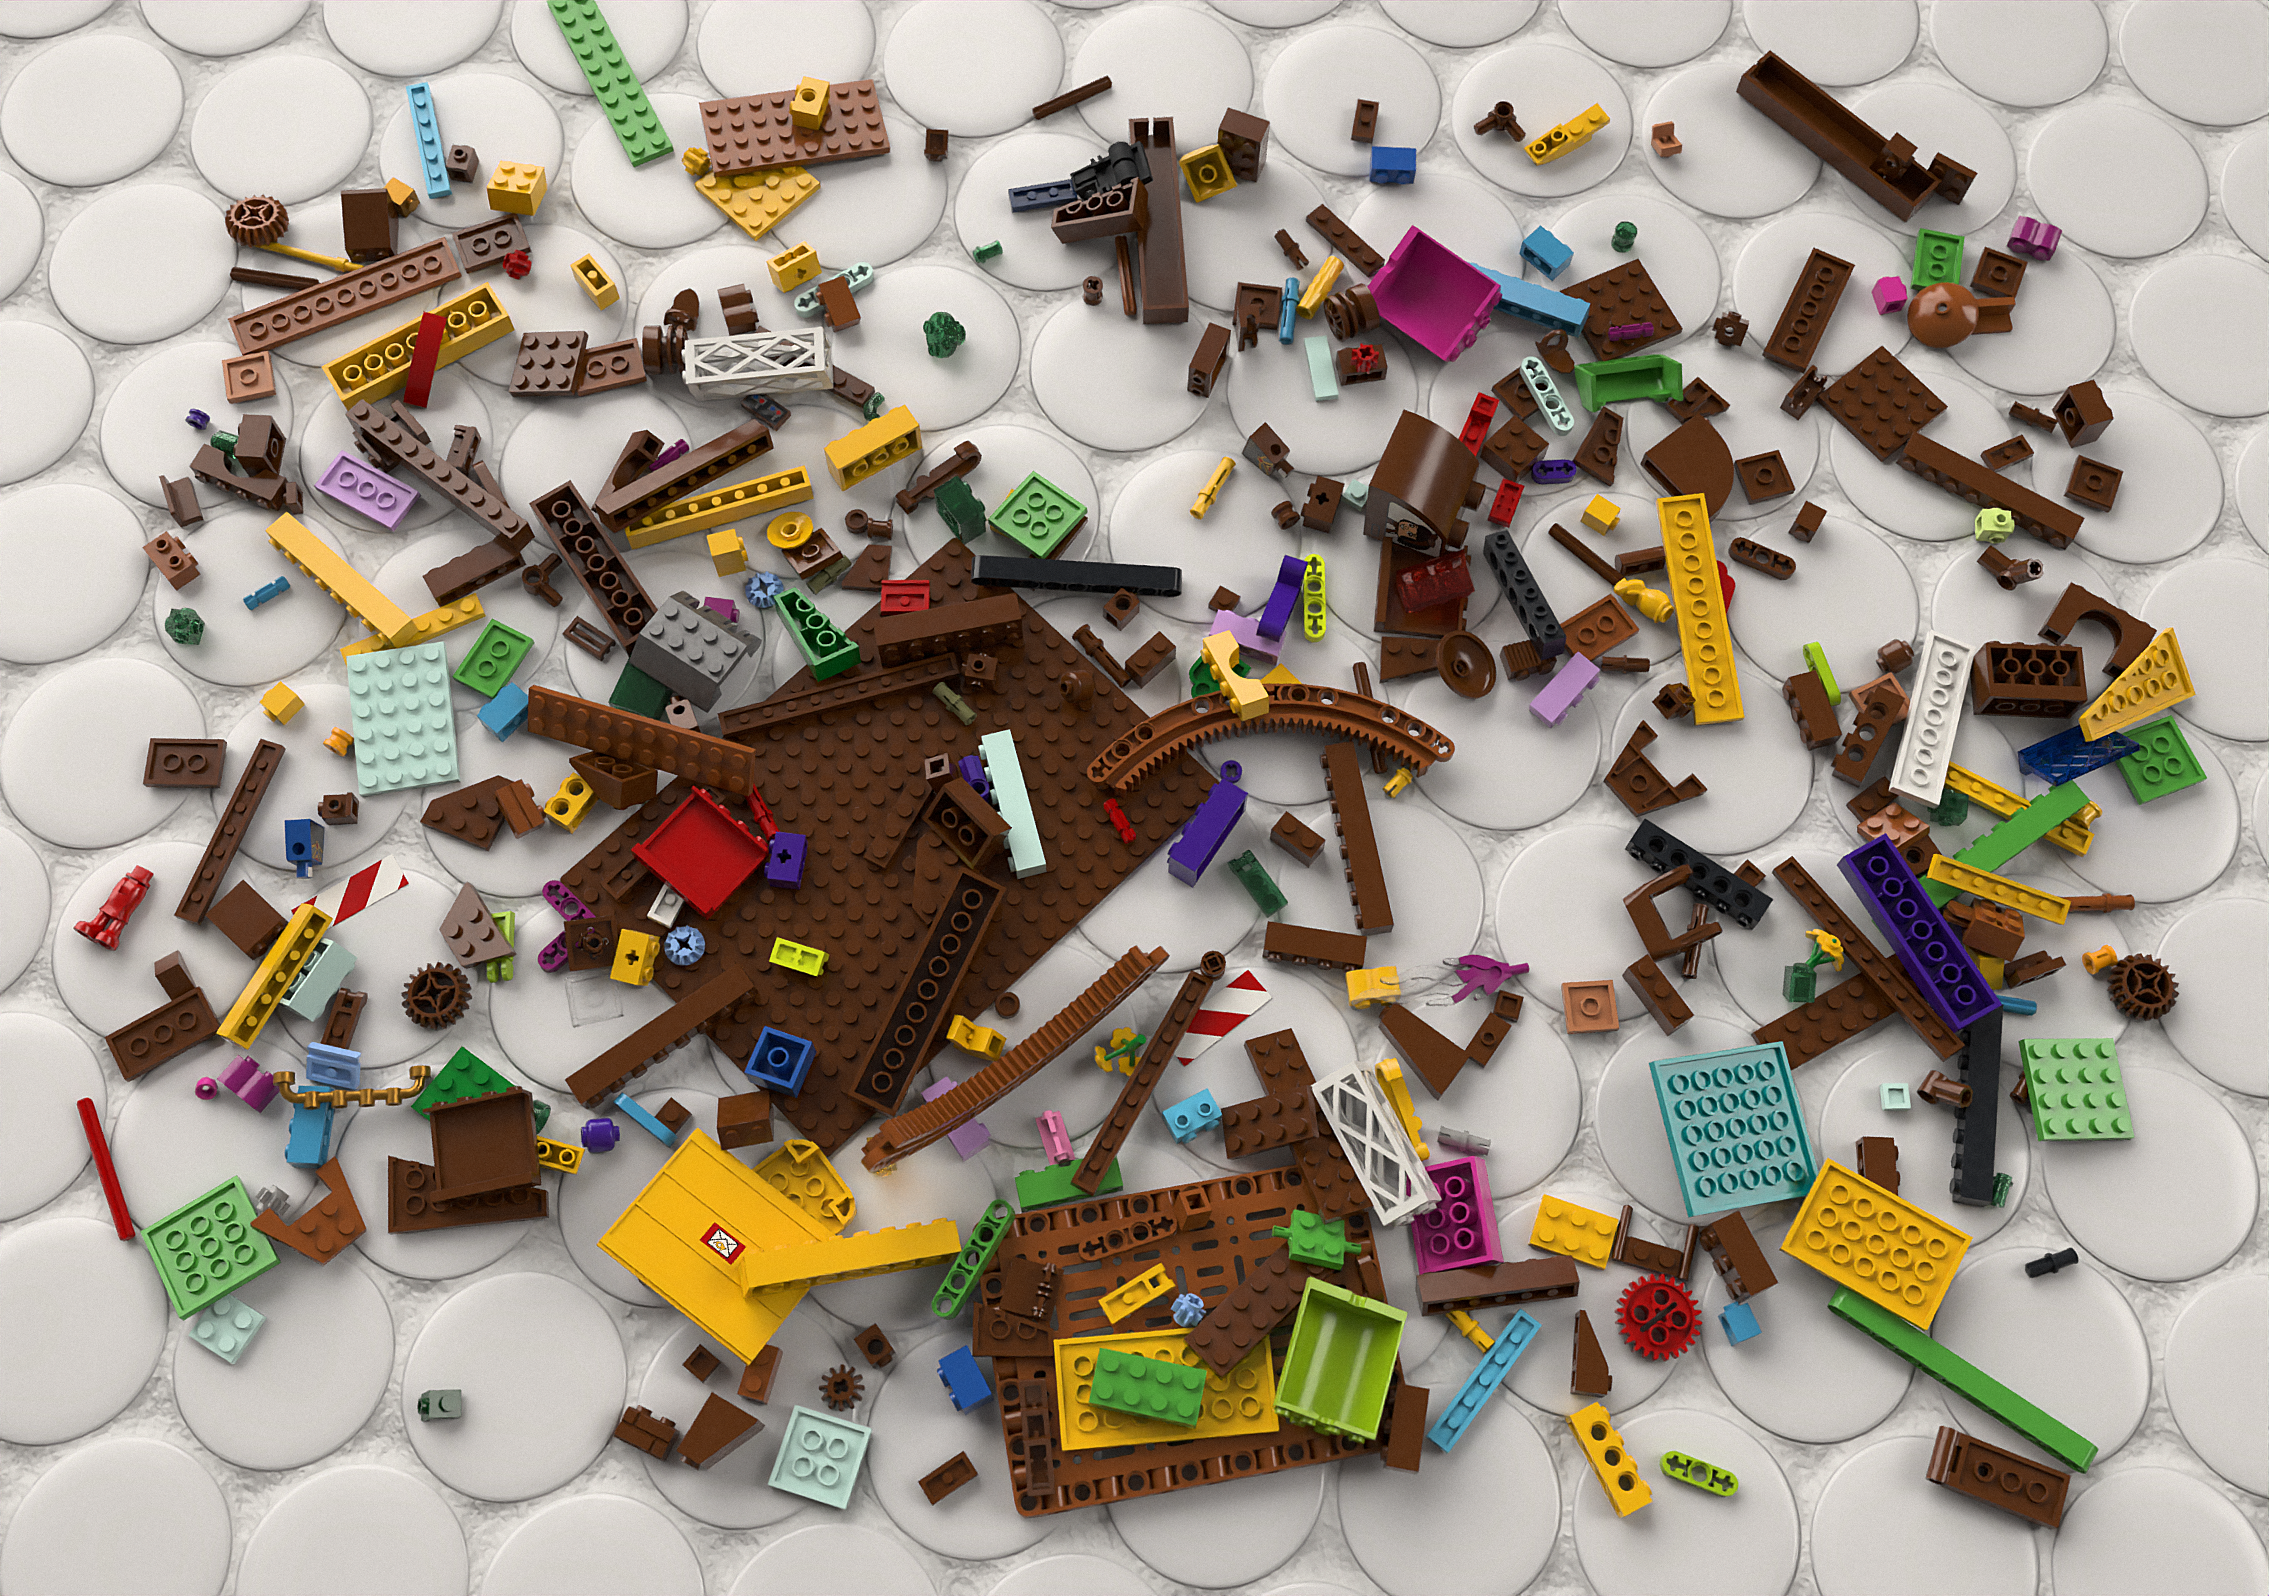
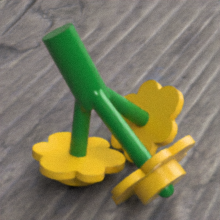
[1795,929,1844,980]
[1095,1027,1146,1077]

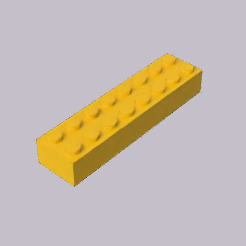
[321,282,515,411]
[738,1218,961,1299]

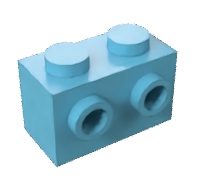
[1162,1088,1222,1144]

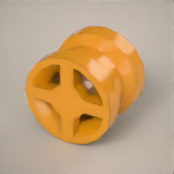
[323,727,354,757]

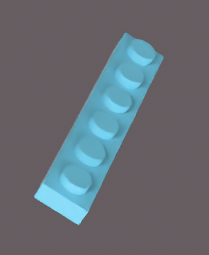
[406,82,452,199]
[1426,1308,1541,1454]

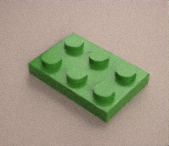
[1910,228,1965,291]
[452,619,535,700]

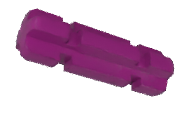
[1608,322,1654,341]
[648,439,689,472]

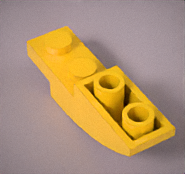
[1524,103,1610,166]
[537,1136,585,1175]

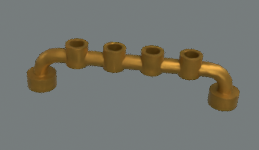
[273,1065,431,1110]

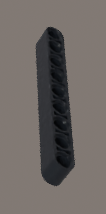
[971,555,1182,597]

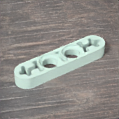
[794,262,874,317]
[1520,356,1574,436]

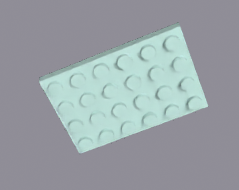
[346,641,461,797]

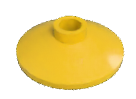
[767,511,813,549]

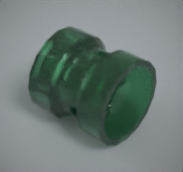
[1611,221,1637,253]

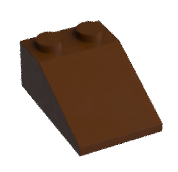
[569,751,658,810]

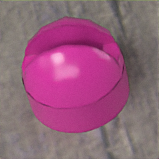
[195,1077,218,1100]

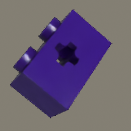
[764,831,808,890]

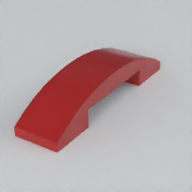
[403,311,447,408]
[1459,392,1500,457]

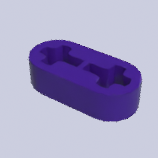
[1531,459,1577,484]

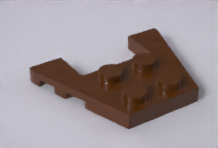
[1603,720,1708,817]

